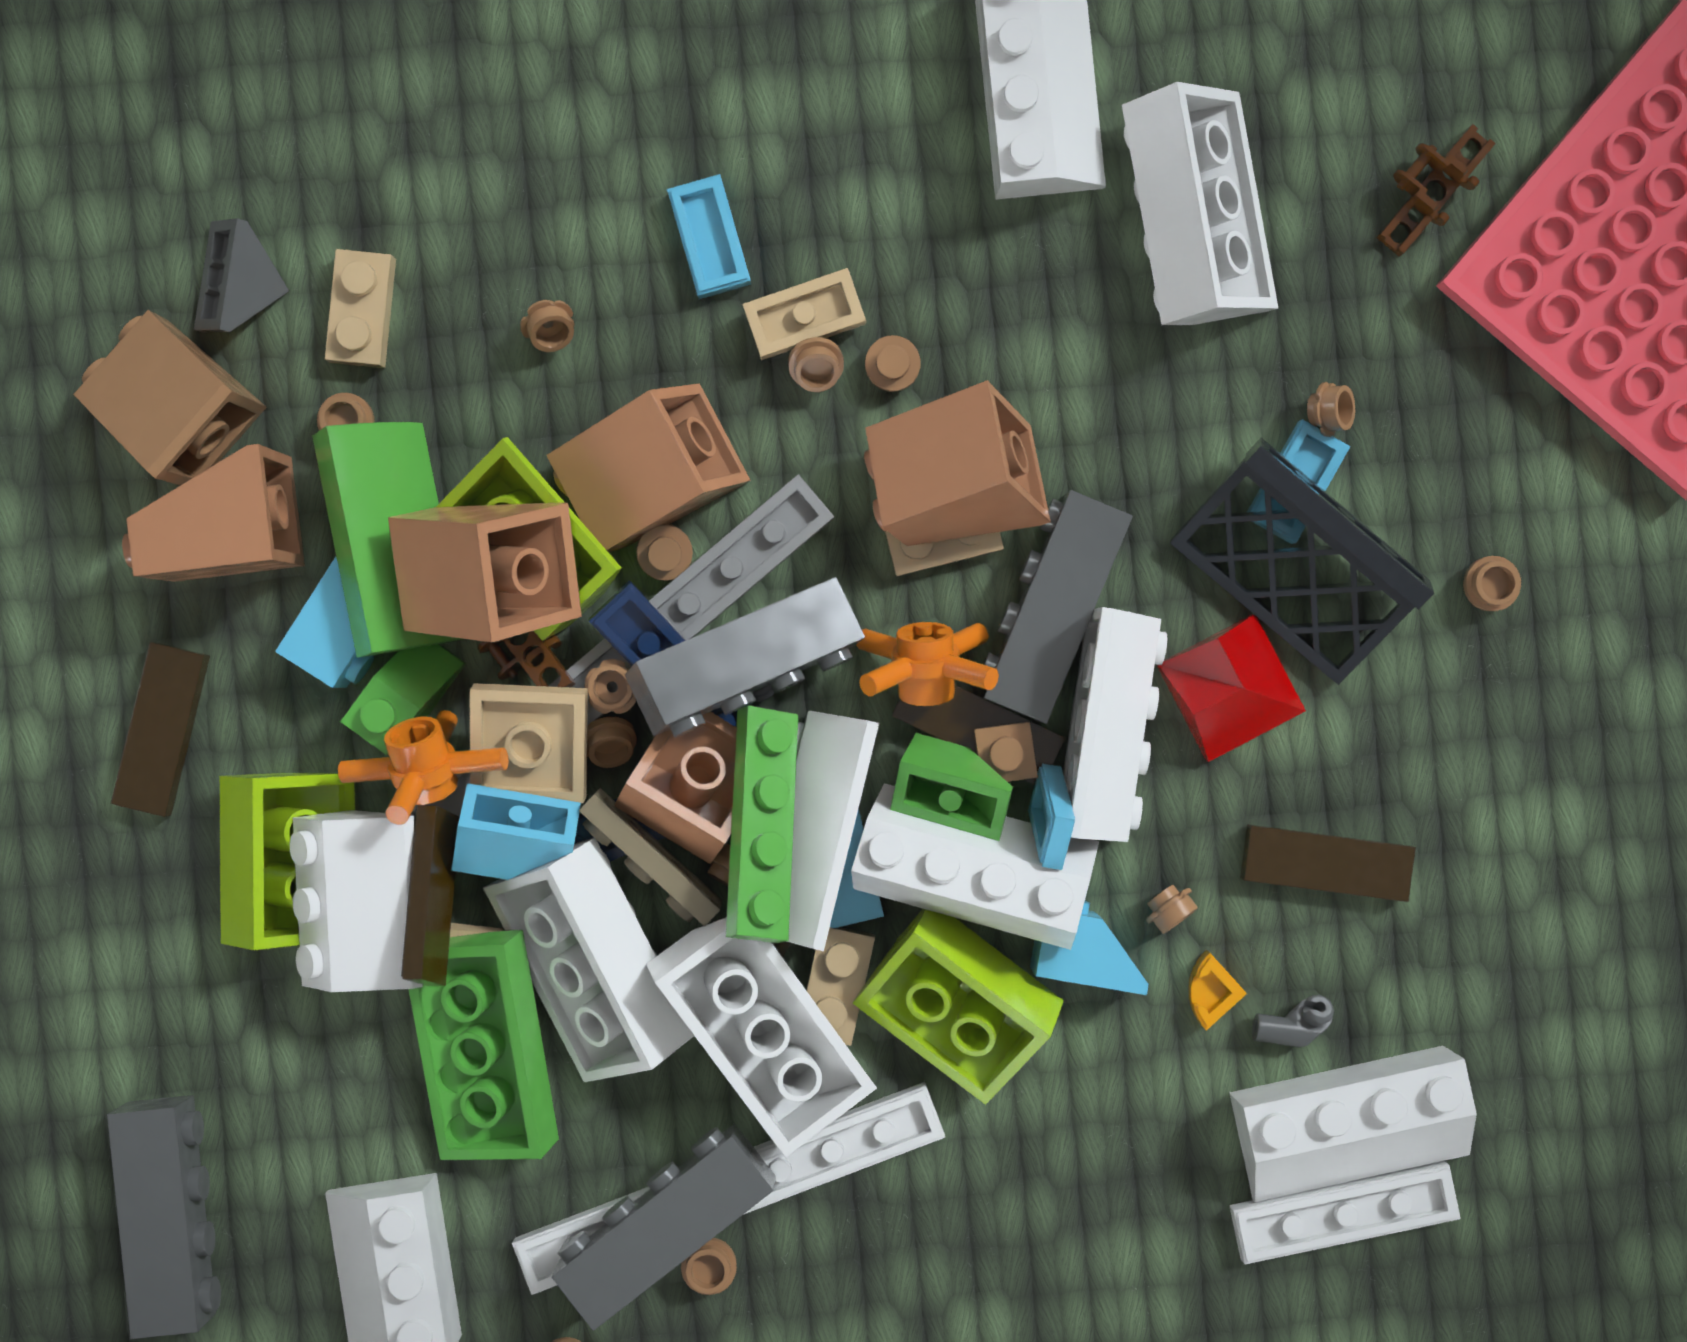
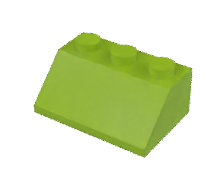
[436,437,622,641]
[219,773,355,950]
[853,909,1064,1105]

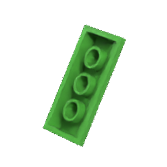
[312,422,465,658]
[409,930,559,1160]

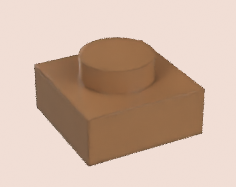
[973,721,1038,782]

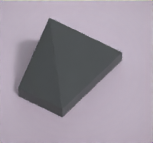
[194,218,289,333]

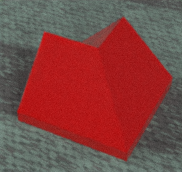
[1156,614,1306,762]

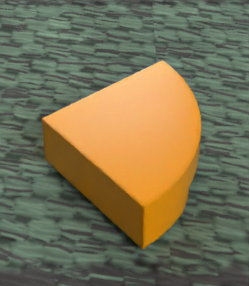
[1188,950,1247,1031]

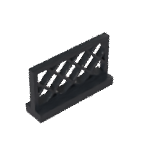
[1170,437,1435,685]

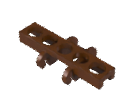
[1376,124,1496,257]
[477,631,576,688]

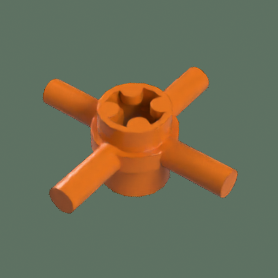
[856,622,999,706]
[338,710,509,825]

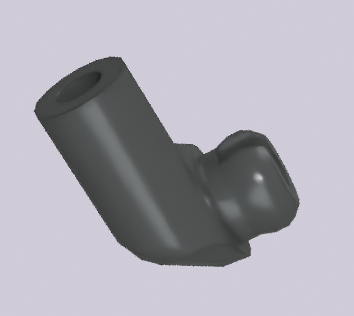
[1252,995,1334,1048]

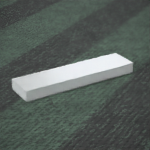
[1229,1161,1461,1264]

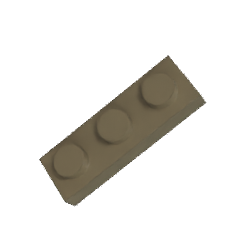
[579,788,722,926]

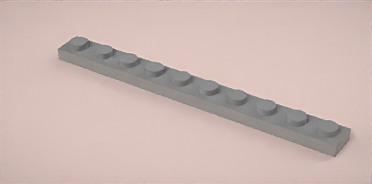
[411,474,834,827]

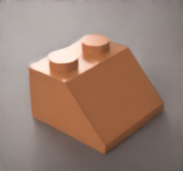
[614,711,737,864]

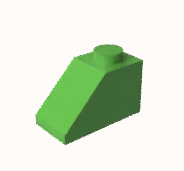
[340,644,466,755]
[890,733,1013,841]

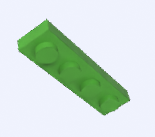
[726,705,798,943]

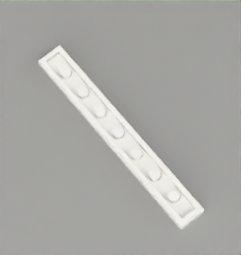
[512,1082,945,1295]

